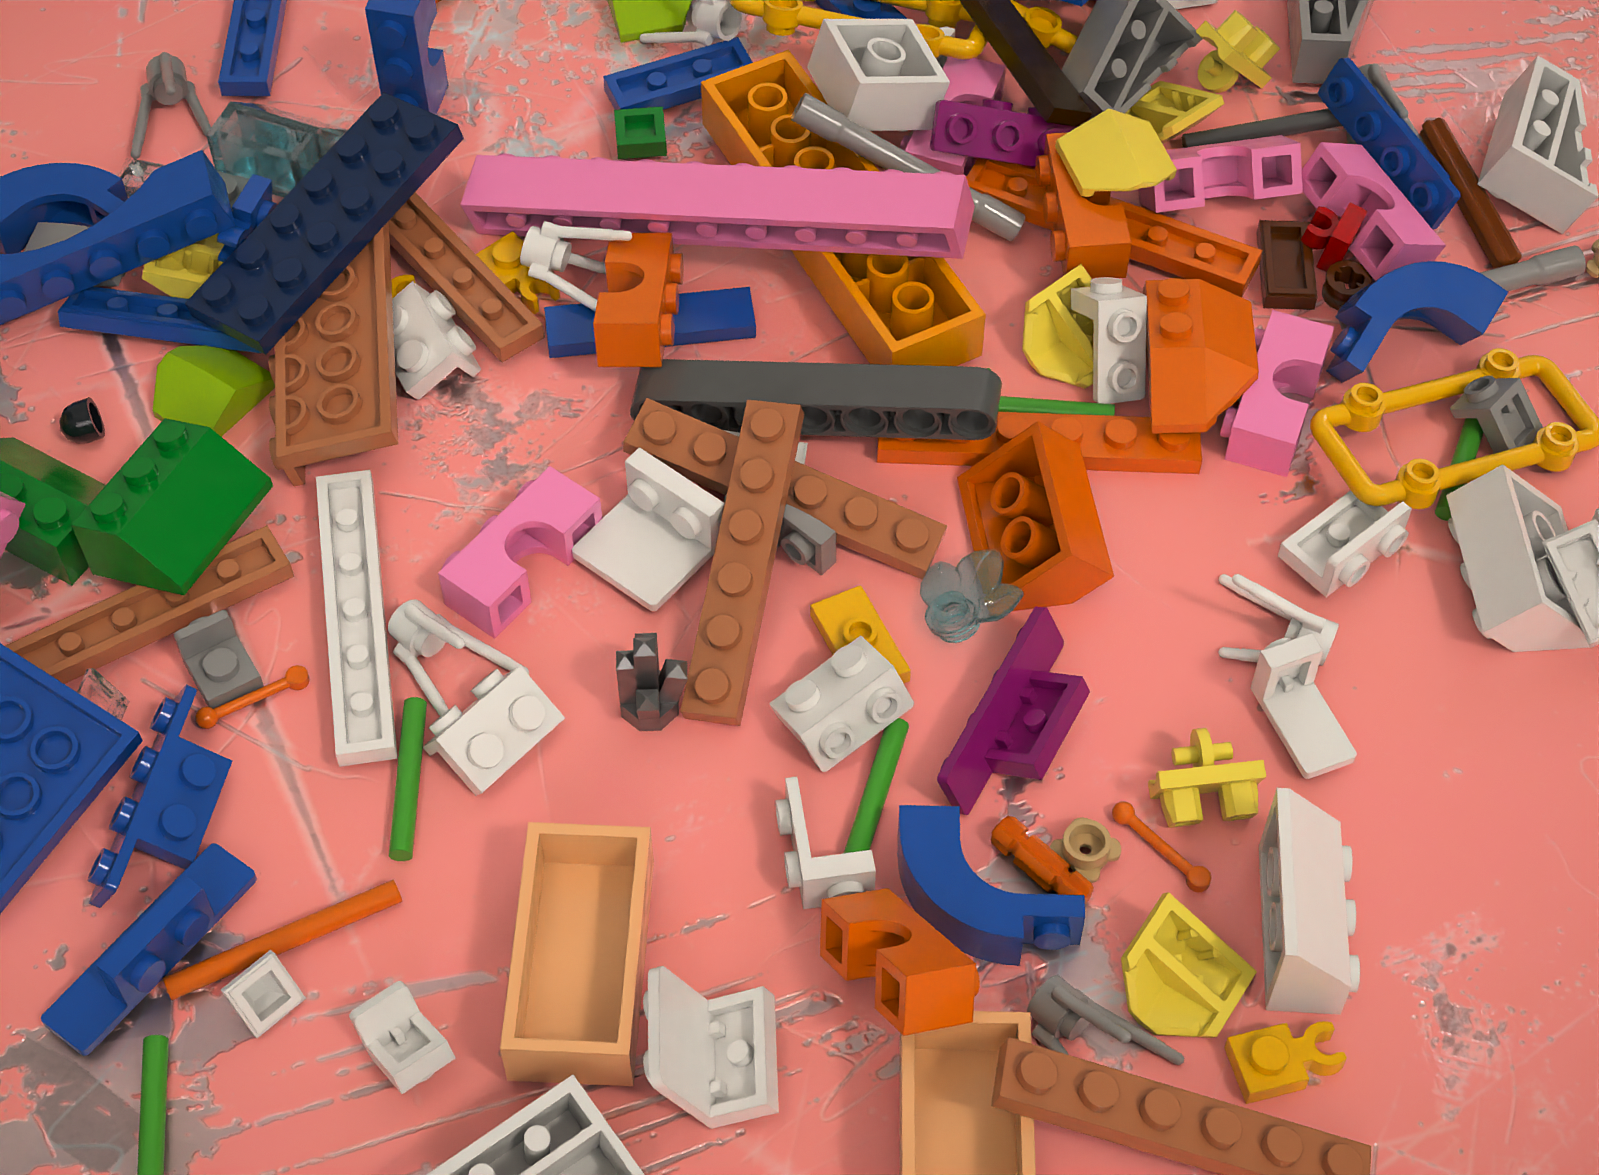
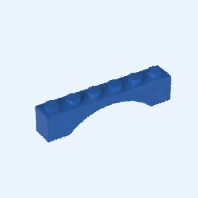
[0,150,235,325]

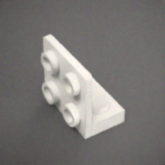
[572,447,724,612]

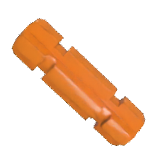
[990,816,1094,904]

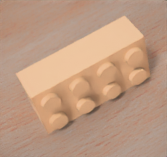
[500,822,654,1086]
[899,1011,1036,1175]

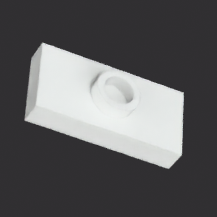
[1542,519,1599,648]

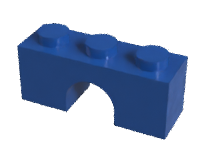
[365,0,449,115]

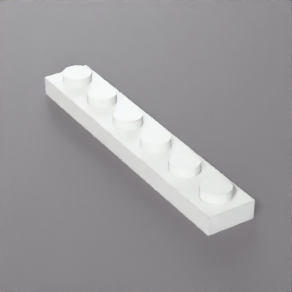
[316,470,398,767]

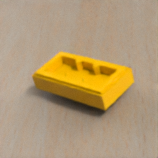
[810,585,911,683]

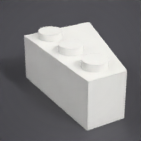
[1477,56,1598,234]

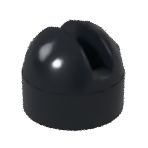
[59,397,105,444]

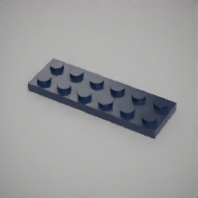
[185,92,464,355]

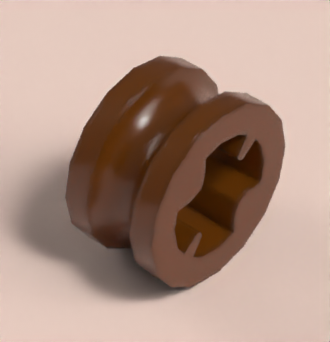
[1322,260,1372,311]

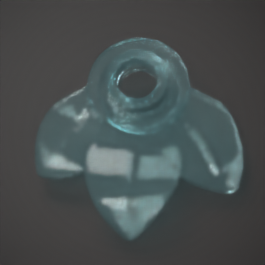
[920,549,1024,643]

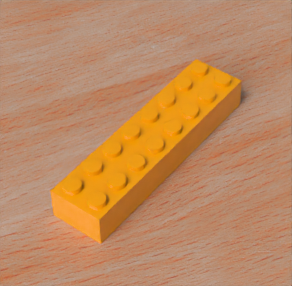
[701,49,986,366]

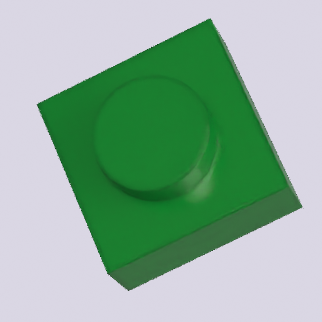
[614,107,667,159]

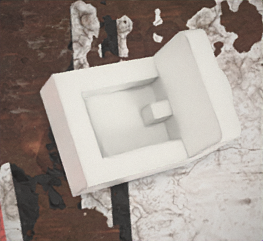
[349,981,456,1094]

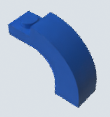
[0,163,128,254]
[1326,261,1508,383]
[897,805,1085,966]

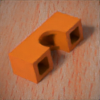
[1035,132,1132,279]
[593,233,684,367]
[820,888,980,1036]

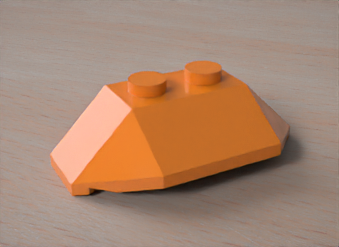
[1143,278,1259,434]

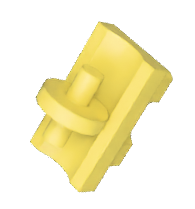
[1195,10,1281,93]
[1148,728,1266,828]

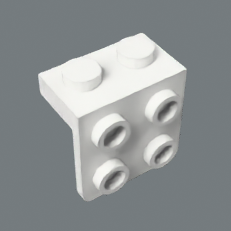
[643,966,779,1129]

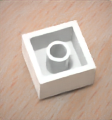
[807,19,950,132]

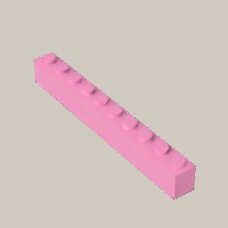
[460,153,975,259]

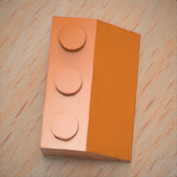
[957,421,1114,613]

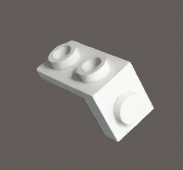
[1071,277,1147,404]
[1250,633,1357,779]
[775,776,876,909]

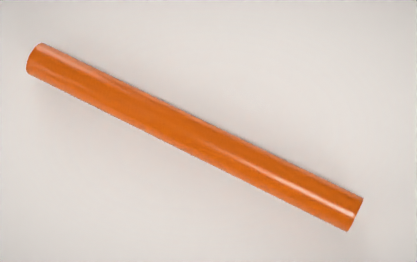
[162,879,403,1000]

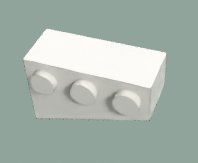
[427,1075,645,1175]

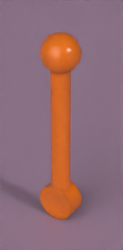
[195,665,310,729]
[1112,801,1212,893]

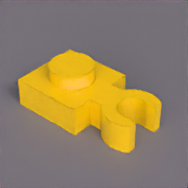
[476,231,560,314]
[1224,1021,1347,1104]

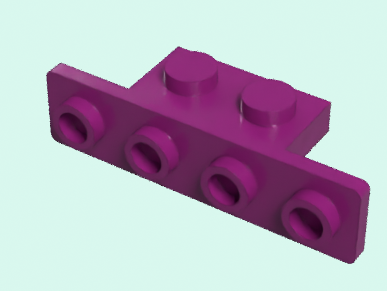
[930,99,1077,167]
[937,606,1090,815]

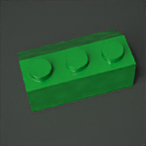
[71,418,273,595]
[0,437,106,586]

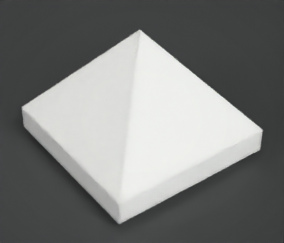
[221,950,306,1038]

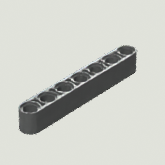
[630,359,1002,440]

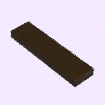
[960,0,1093,127]

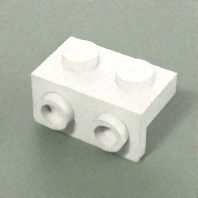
[392,281,481,400]
[1278,490,1412,598]
[769,635,914,772]
[423,666,565,796]

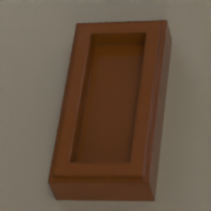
[1257,220,1317,310]

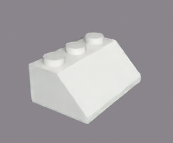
[1446,464,1592,652]
[1258,788,1360,1015]

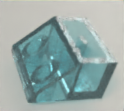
[206,101,348,197]

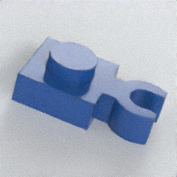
[217,174,277,262]

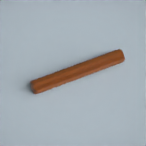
[1419,117,1522,269]

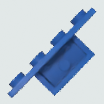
[1318,58,1461,230]
[87,684,232,908]
[41,843,257,1056]

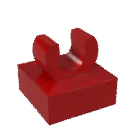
[1301,202,1368,272]

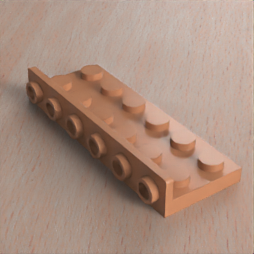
[268,221,398,487]

